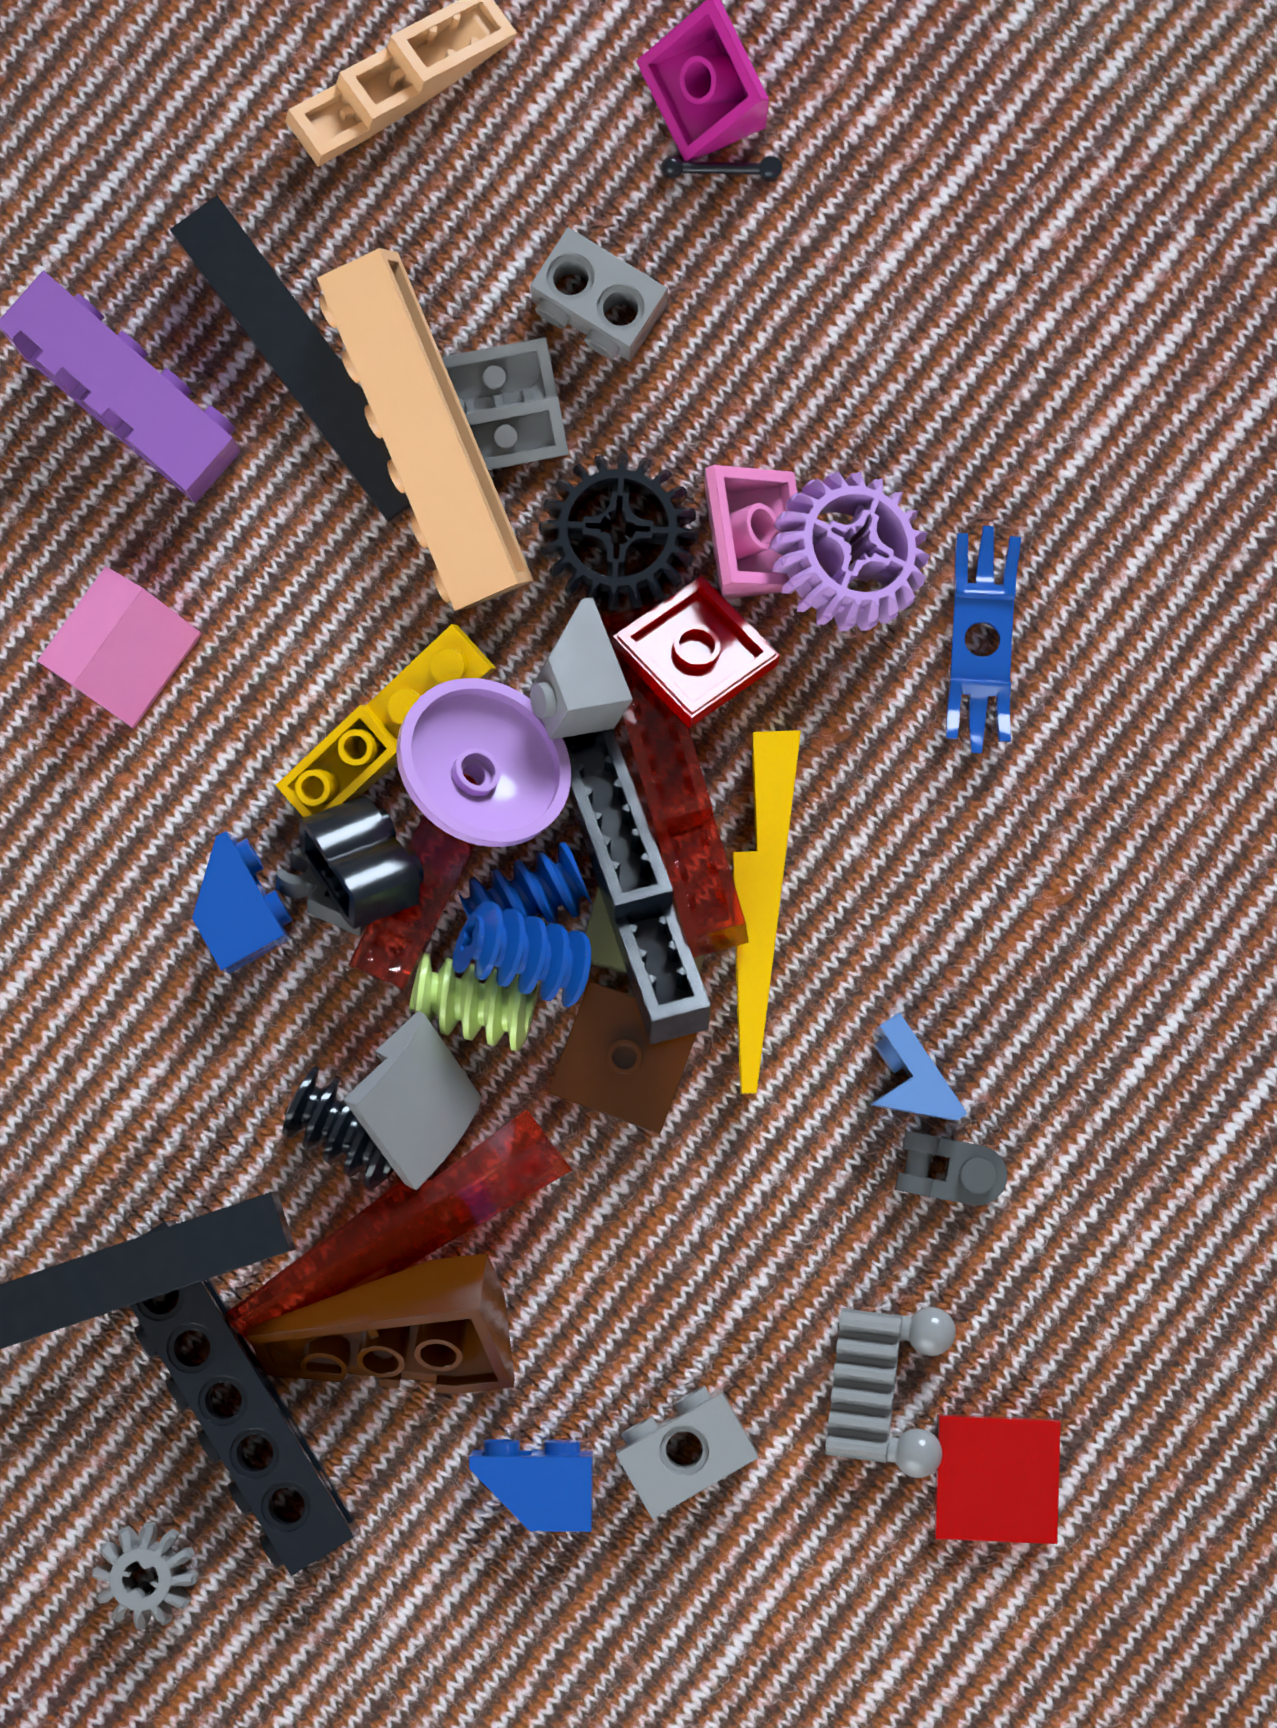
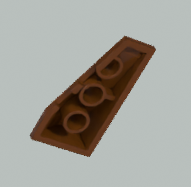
[247,1253,515,1394]

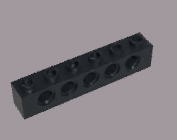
[130,1220,360,1576]

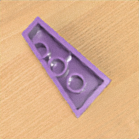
[0,270,241,504]

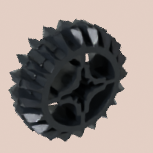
[538,453,698,613]

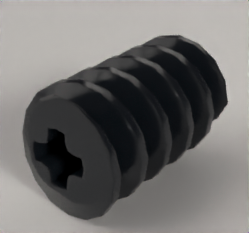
[282,1065,394,1190]

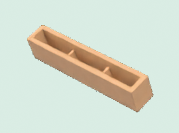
[317,248,534,611]

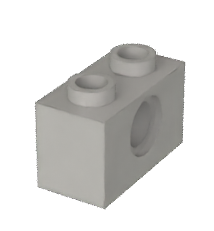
[616,1386,759,1519]

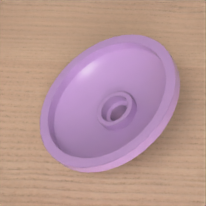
[396,678,571,847]

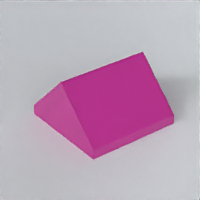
[636,0,769,162]

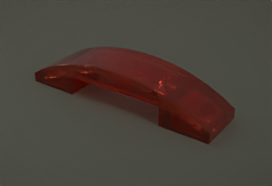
[348,774,477,991]

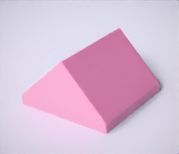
[704,465,797,600]
[37,566,202,729]

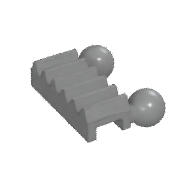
[825,1307,956,1478]

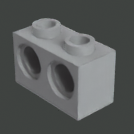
[530,227,668,362]

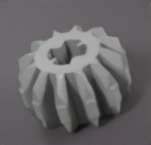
[92,1521,199,1629]

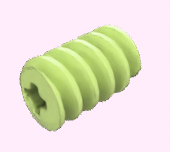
[409,953,540,1052]

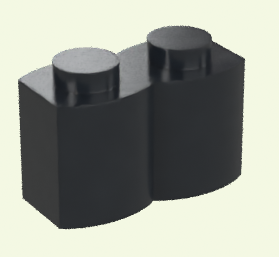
[299,795,424,929]

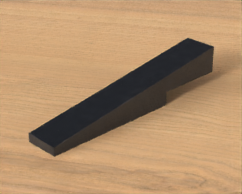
[170,195,411,522]
[563,729,711,1045]
[0,1191,296,1349]

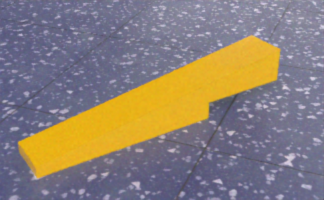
[732,730,801,1094]

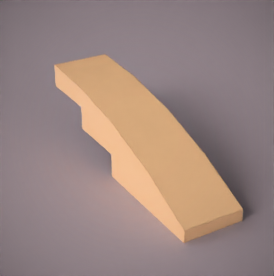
[285,0,517,167]

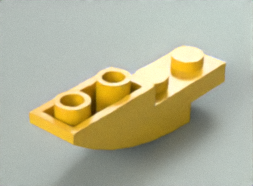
[275,624,496,817]

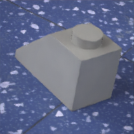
[530,597,633,740]

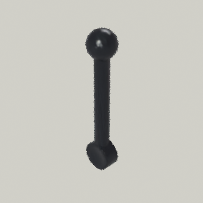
[661,156,782,182]

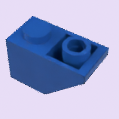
[192,831,293,974]
[469,1439,593,1532]

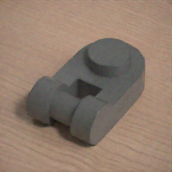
[895,1131,1007,1205]

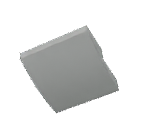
[442,337,569,470]
[343,1011,482,1190]

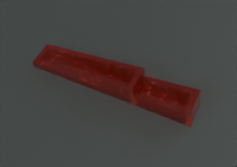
[601,604,749,958]
[225,1109,573,1343]

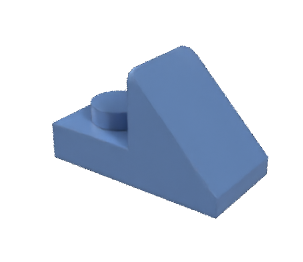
[870,1012,968,1121]

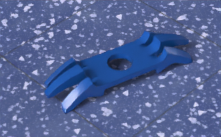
[946,525,1021,754]

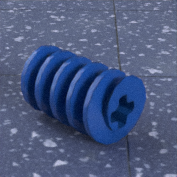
[458,842,592,924]
[452,901,591,1007]

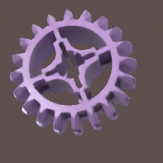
[769,471,931,632]

